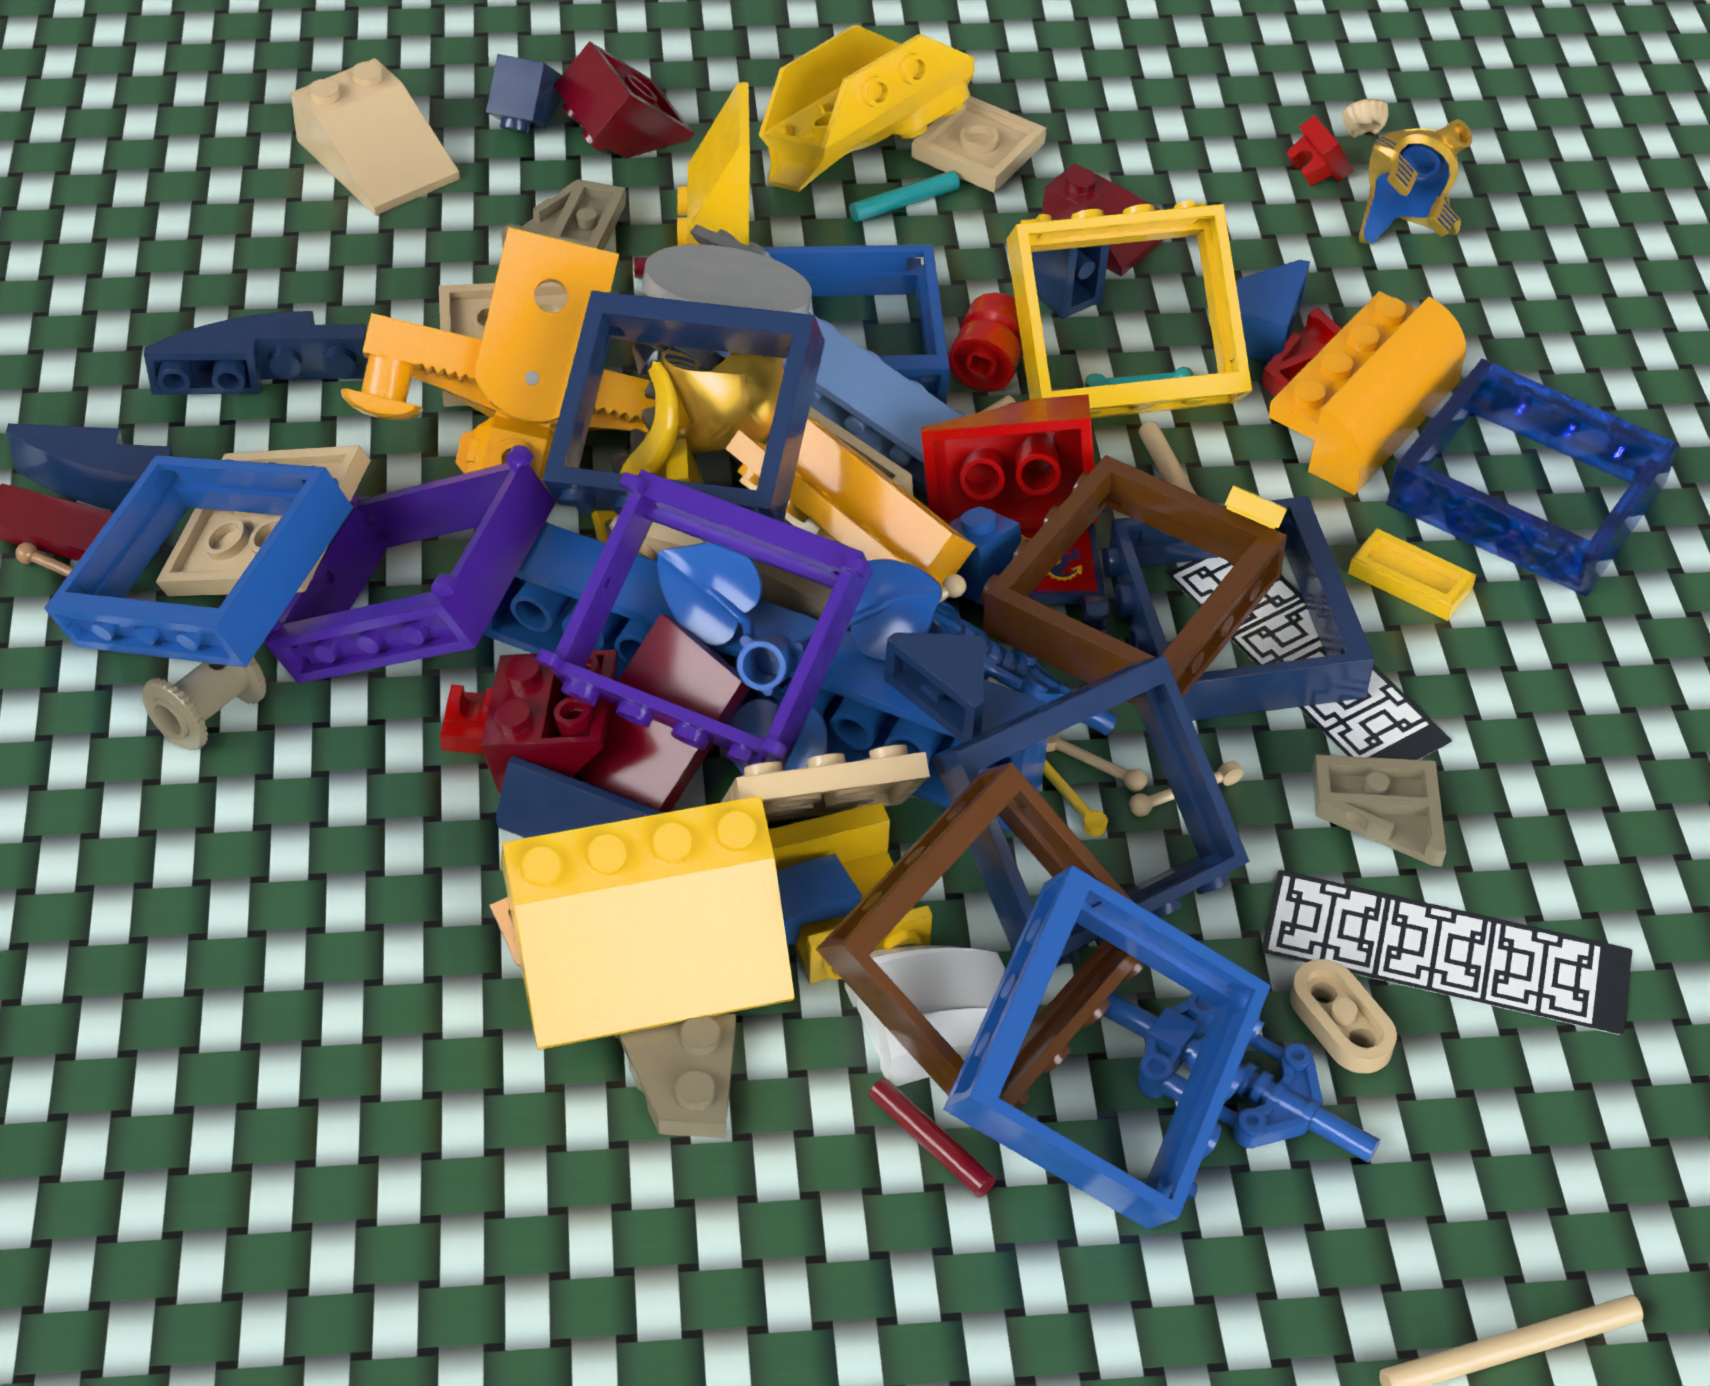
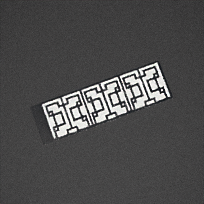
[1167,557,1452,760]
[1261,870,1632,1035]

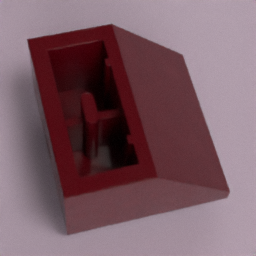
[481,650,619,793]

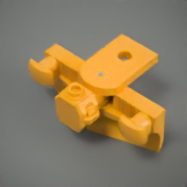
[341,227,692,495]

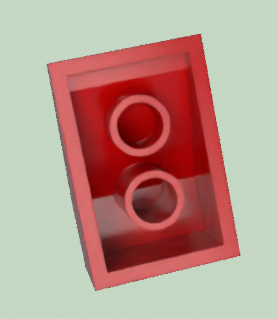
[921,394,1098,529]

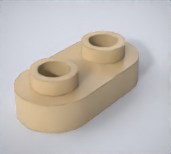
[1290,959,1397,1073]

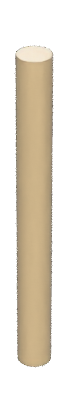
[1379,1294,1643,1386]

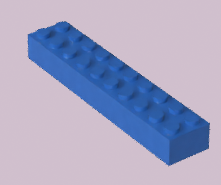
[483,521,1048,833]

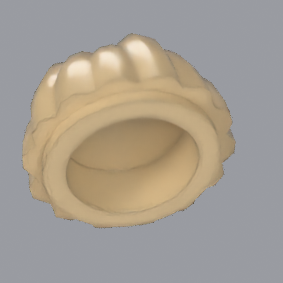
[1342,99,1388,138]

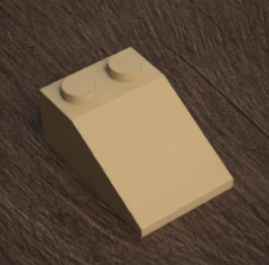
[291,58,460,216]

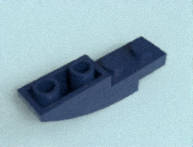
[144,311,368,395]

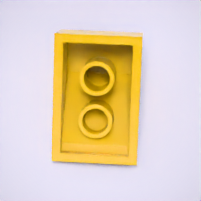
[677,82,750,246]

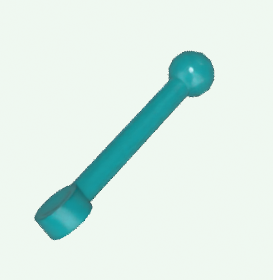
[1085,366,1194,388]

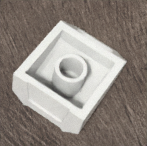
[845,945,1006,1086]

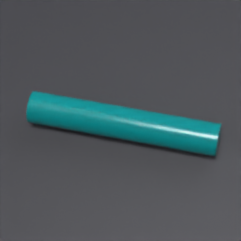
[849,170,960,223]

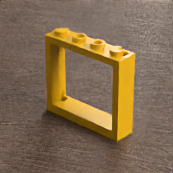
[1006,199,1252,419]

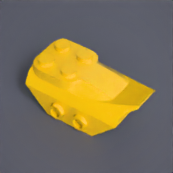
[759,25,974,192]

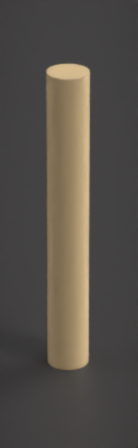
[1138,421,1197,495]

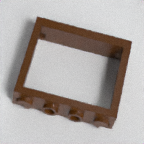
[980,455,1287,705]
[816,762,1144,1107]

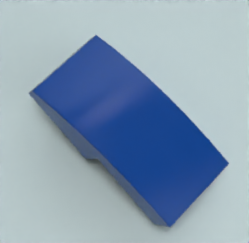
[776,854,862,945]

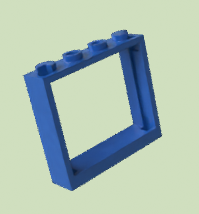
[762,245,949,405]
[44,455,353,667]
[943,865,1271,1229]

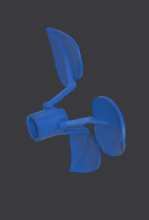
[657,542,942,775]

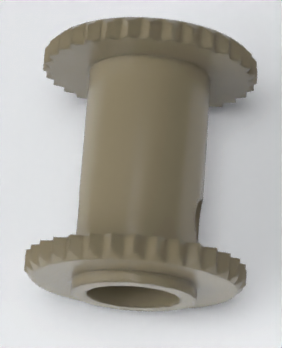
[142,657,266,750]

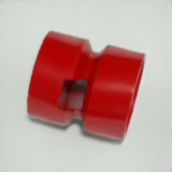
[948,292,1023,392]

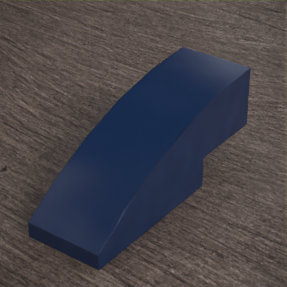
[6,423,177,511]

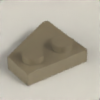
[502,179,626,250]
[1312,755,1446,866]
[614,1014,736,1138]

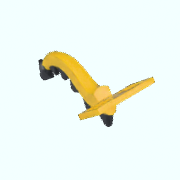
[591,343,679,543]

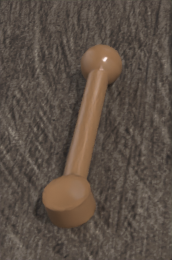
[15,542,74,577]

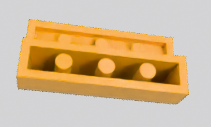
[1268,291,1466,495]
[726,416,976,587]

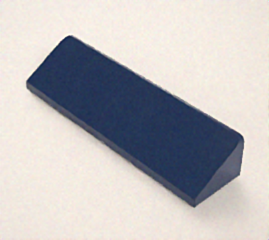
[496,756,665,838]

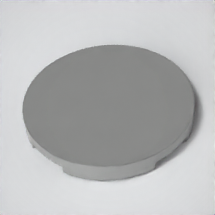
[642,244,812,314]

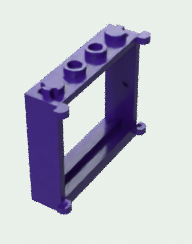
[264,445,556,684]
[535,470,873,770]

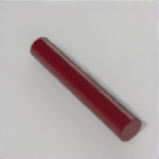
[868,1077,996,1198]

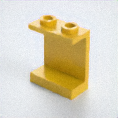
[768,802,932,984]

